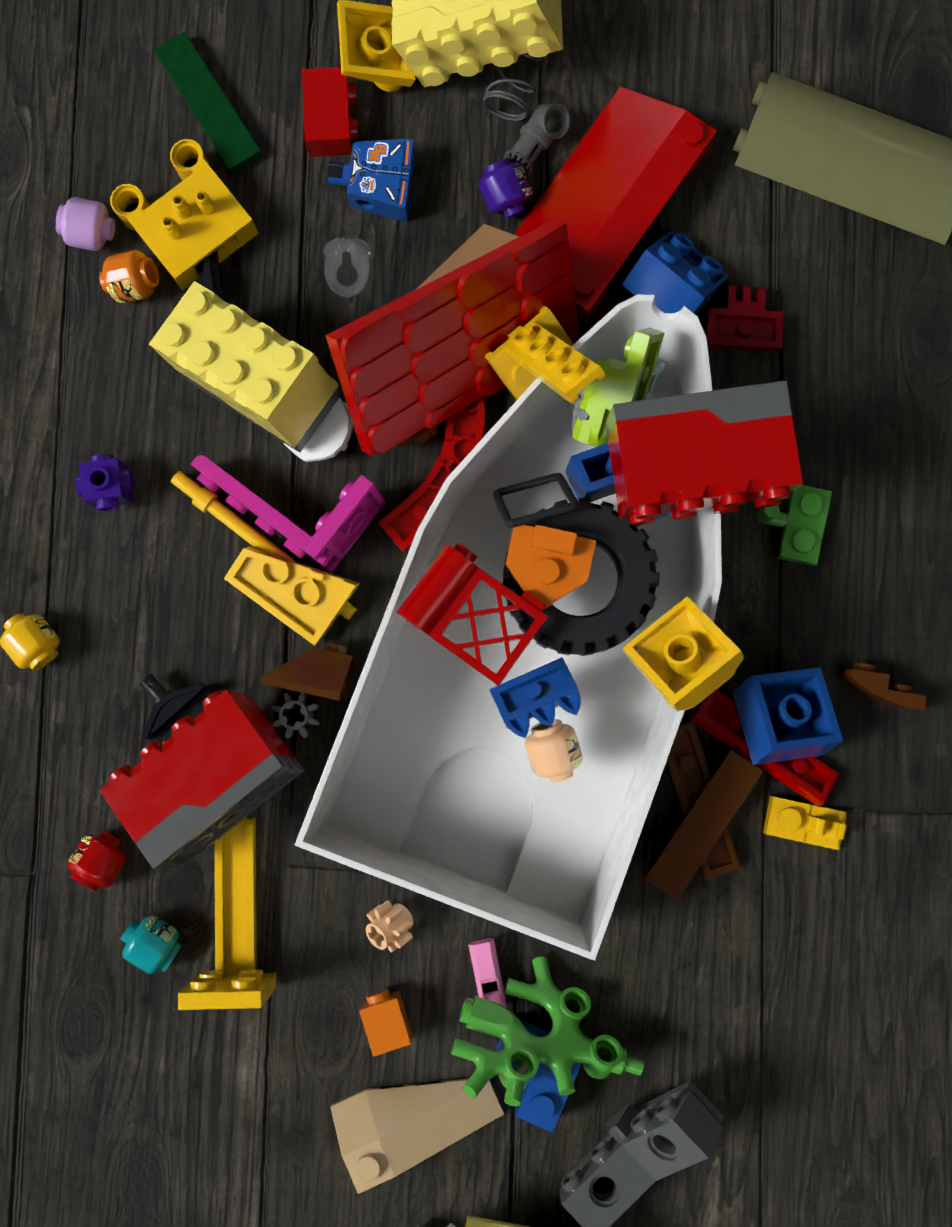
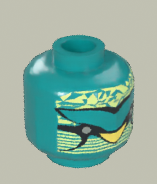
[120,914,182,974]

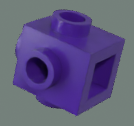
[75,454,135,511]

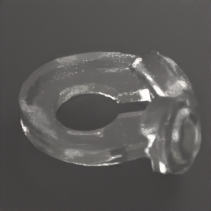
[322,237,372,298]

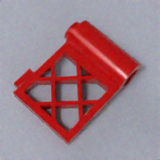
[396,542,548,686]

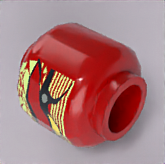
[67,831,127,892]

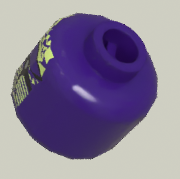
[479,158,533,219]

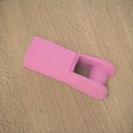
[468,938,507,1008]

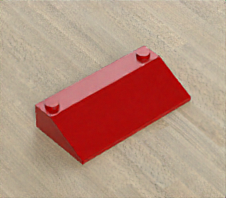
[514,87,717,325]

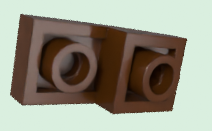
[840,663,927,711]

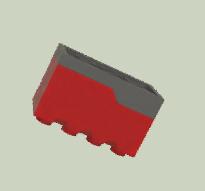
[605,381,803,525]
[99,689,305,869]

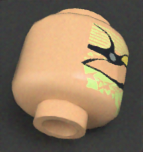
[525,719,582,782]

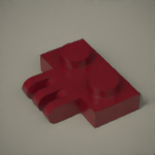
[705,285,784,352]

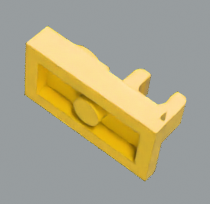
[763,796,847,850]

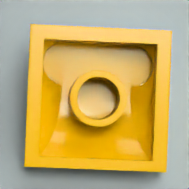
[337,0,415,92]
[622,596,744,712]

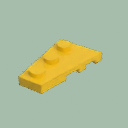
[224,547,360,646]

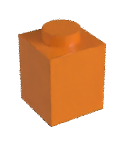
[359,988,413,1057]

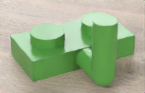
[756,485,832,566]

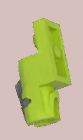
[571,328,665,446]

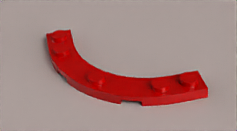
[378,396,485,553]

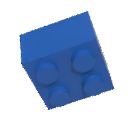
[732,668,843,765]

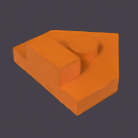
[505,525,596,609]

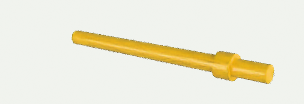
[171,471,357,620]

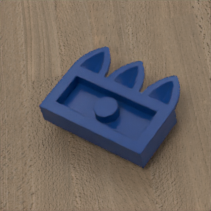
[489,657,581,738]

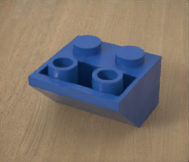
[622,230,729,315]

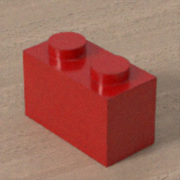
[302,67,359,157]

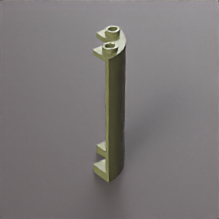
[733,72,952,245]

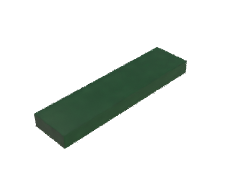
[153,31,262,175]

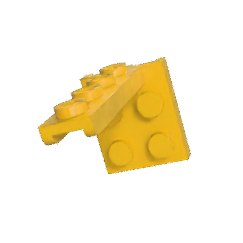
[484,306,606,405]
[178,817,276,1010]

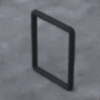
[493,473,579,528]

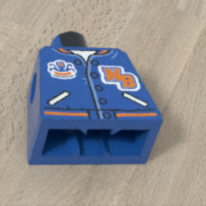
[328,139,415,222]

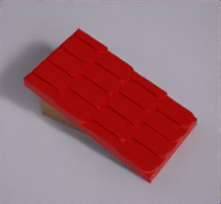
[325,219,580,456]

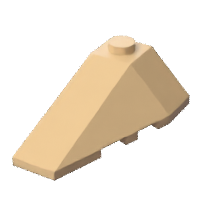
[330,1078,504,1194]

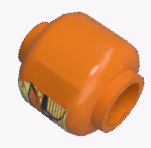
[99,250,159,304]

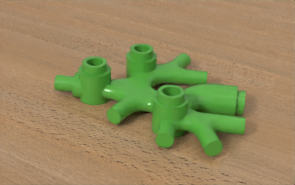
[451,957,645,1107]

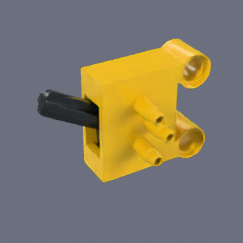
[110,139,259,301]

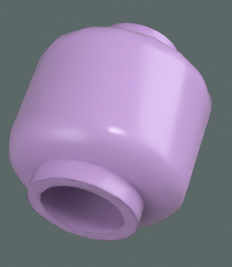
[56,197,115,251]

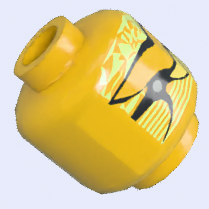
[0,613,60,671]

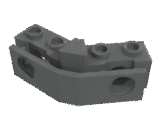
[559,1080,724,1227]

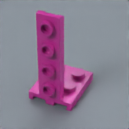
[191,455,386,573]

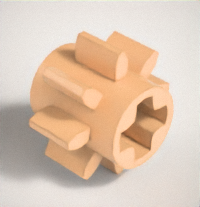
[366,900,414,952]

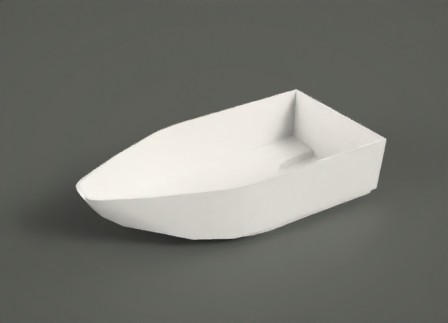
[295,294,722,961]

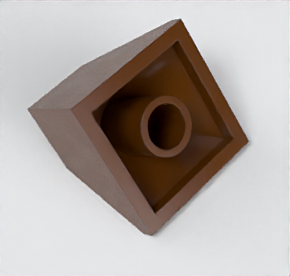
[261,643,356,702]

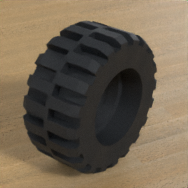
[502,498,660,656]

